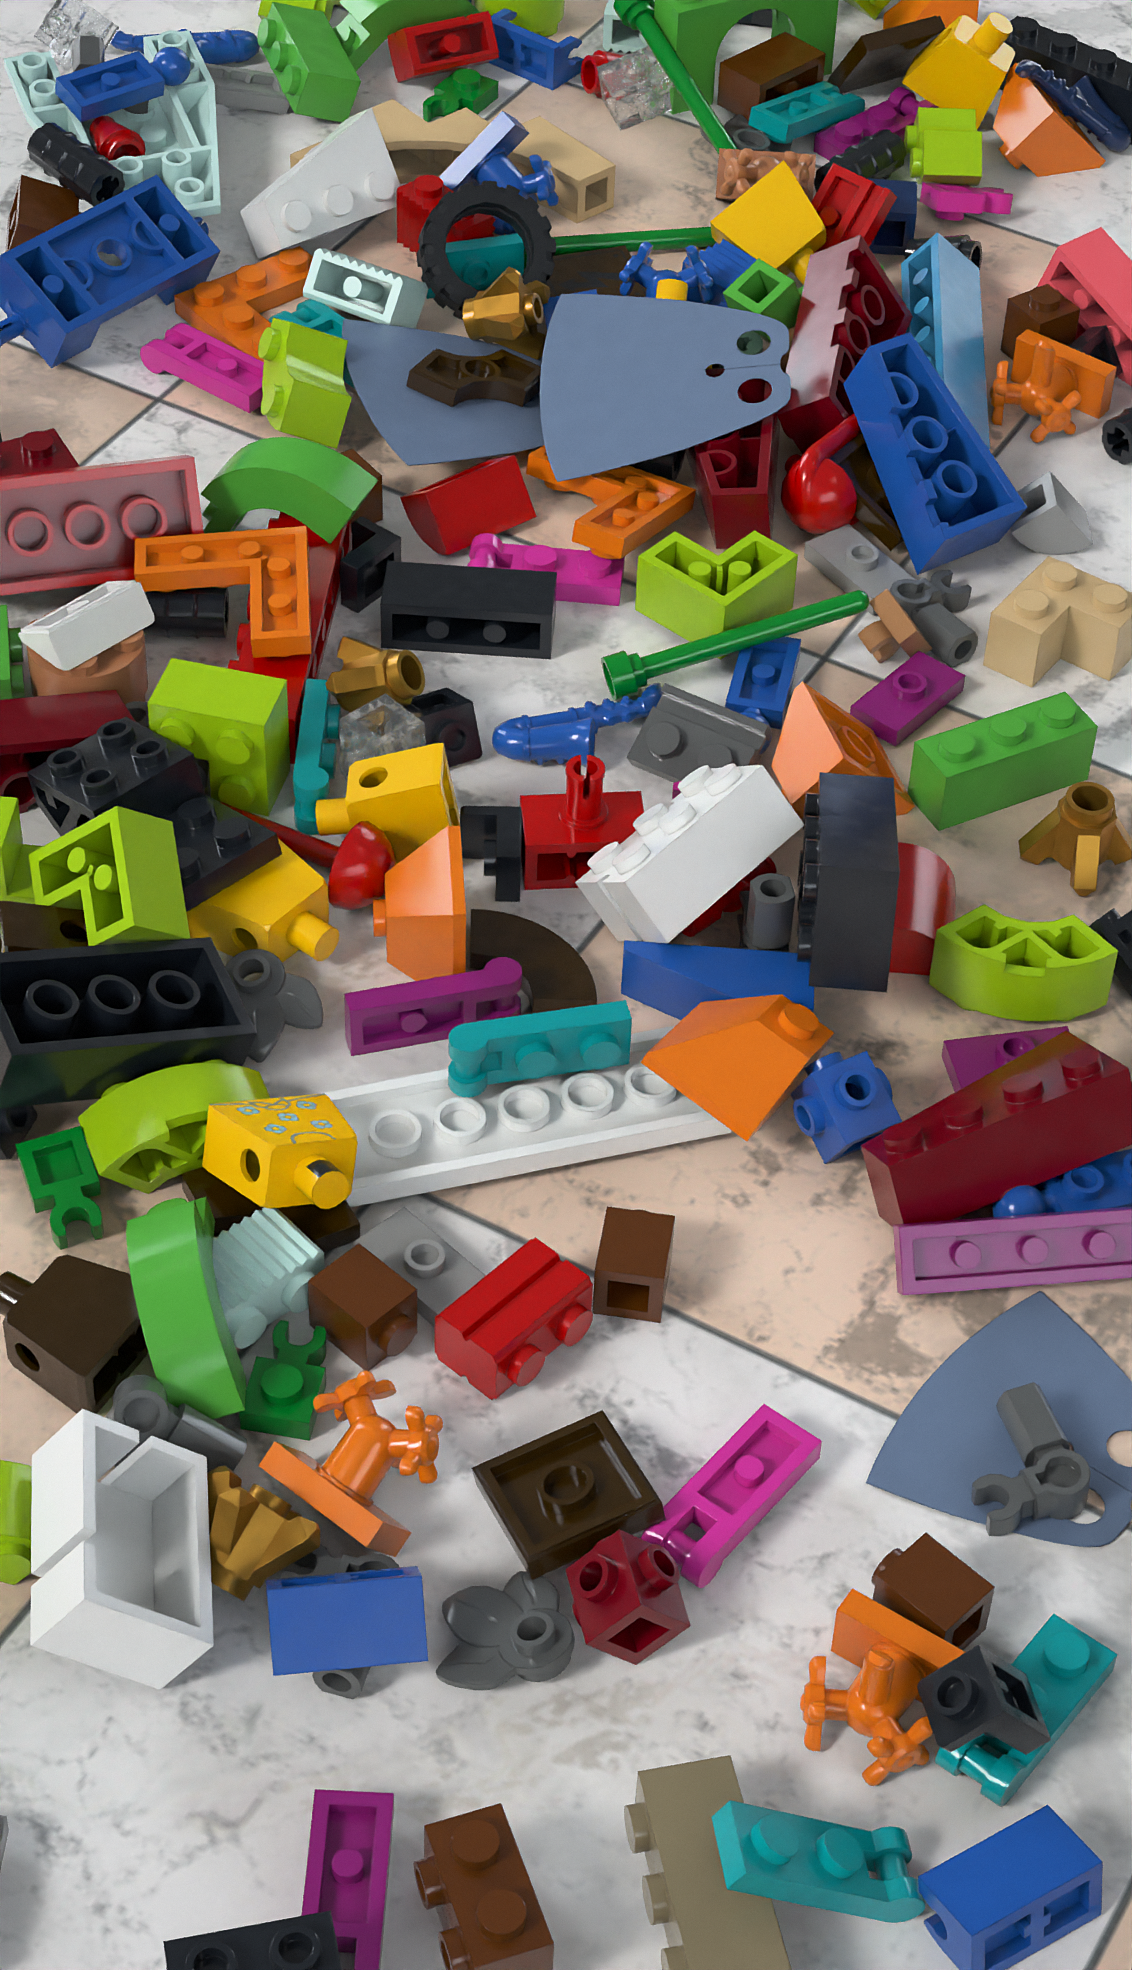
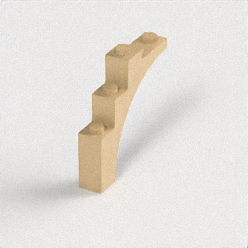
[290,99,616,223]

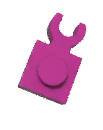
[920,182,1013,221]

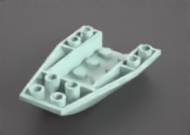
[4,30,221,218]

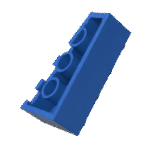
[843,332,1027,575]

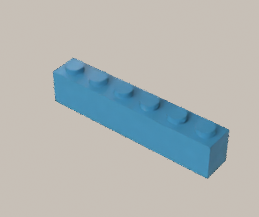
[901,232,990,449]

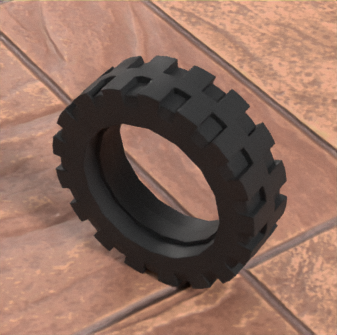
[417,181,556,320]

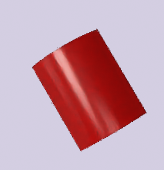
[400,455,537,555]
[889,842,956,976]

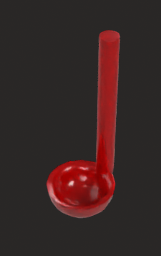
[780,413,861,536]
[217,800,397,910]

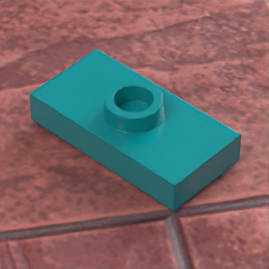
[422,233,524,299]

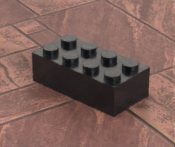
[797,772,900,993]
[0,937,257,1109]

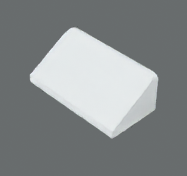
[18,581,155,671]

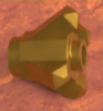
[463,267,550,360]
[326,636,425,748]
[1018,782,1132,896]
[207,1466,321,1602]

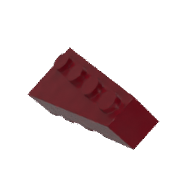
[861,1030,1132,1227]

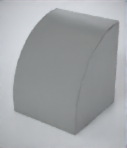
[1010,471,1093,555]

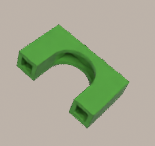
[650,0,839,115]

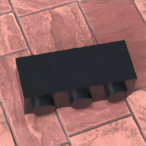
[380,561,557,659]

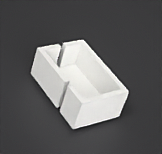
[575,763,804,943]
[31,1409,214,1690]

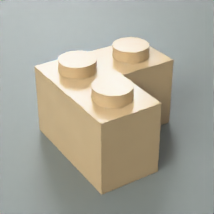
[983,556,1132,688]

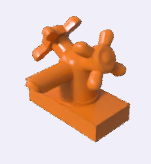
[989,329,1117,443]
[258,1370,443,1557]
[800,1588,966,1786]

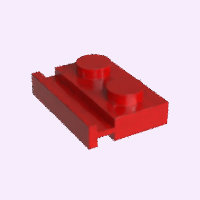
[811,163,897,253]

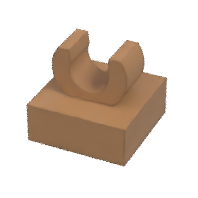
[858,589,933,664]

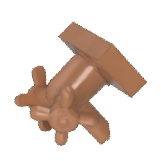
[716,148,816,202]

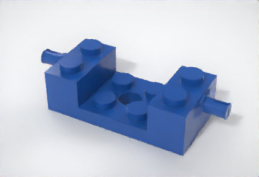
[0,175,220,368]

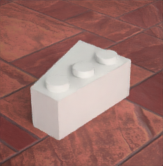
[240,107,400,259]

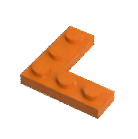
[174,246,313,362]
[526,445,696,559]
[134,526,312,658]

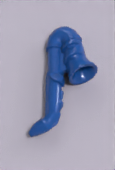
[104,29,260,65]
[492,682,663,767]

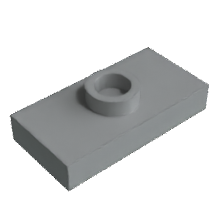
[205,63,289,114]
[804,524,917,615]
[353,1207,486,1327]

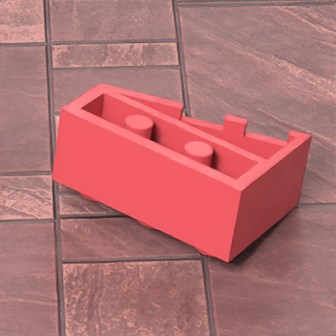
[1037,227,1132,387]

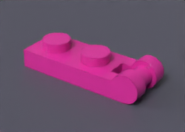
[140,322,264,413]
[467,533,625,606]
[640,1404,822,1588]

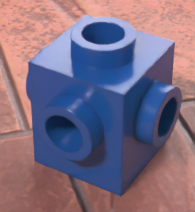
[790,1051,902,1164]

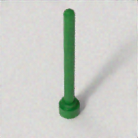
[613,0,738,154]
[516,227,716,269]
[601,590,869,702]

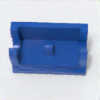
[488,8,583,91]
[266,1566,428,1676]
[918,1805,1103,1970]

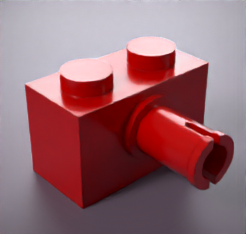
[519,755,644,890]

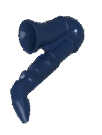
[1015,60,1132,152]

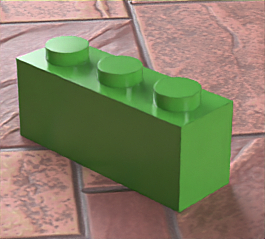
[257,2,361,122]
[908,692,1098,831]

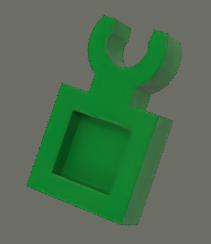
[423,68,498,122]
[15,1126,104,1250]
[239,1320,326,1441]

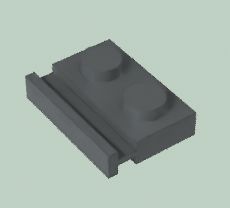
[626,683,773,783]

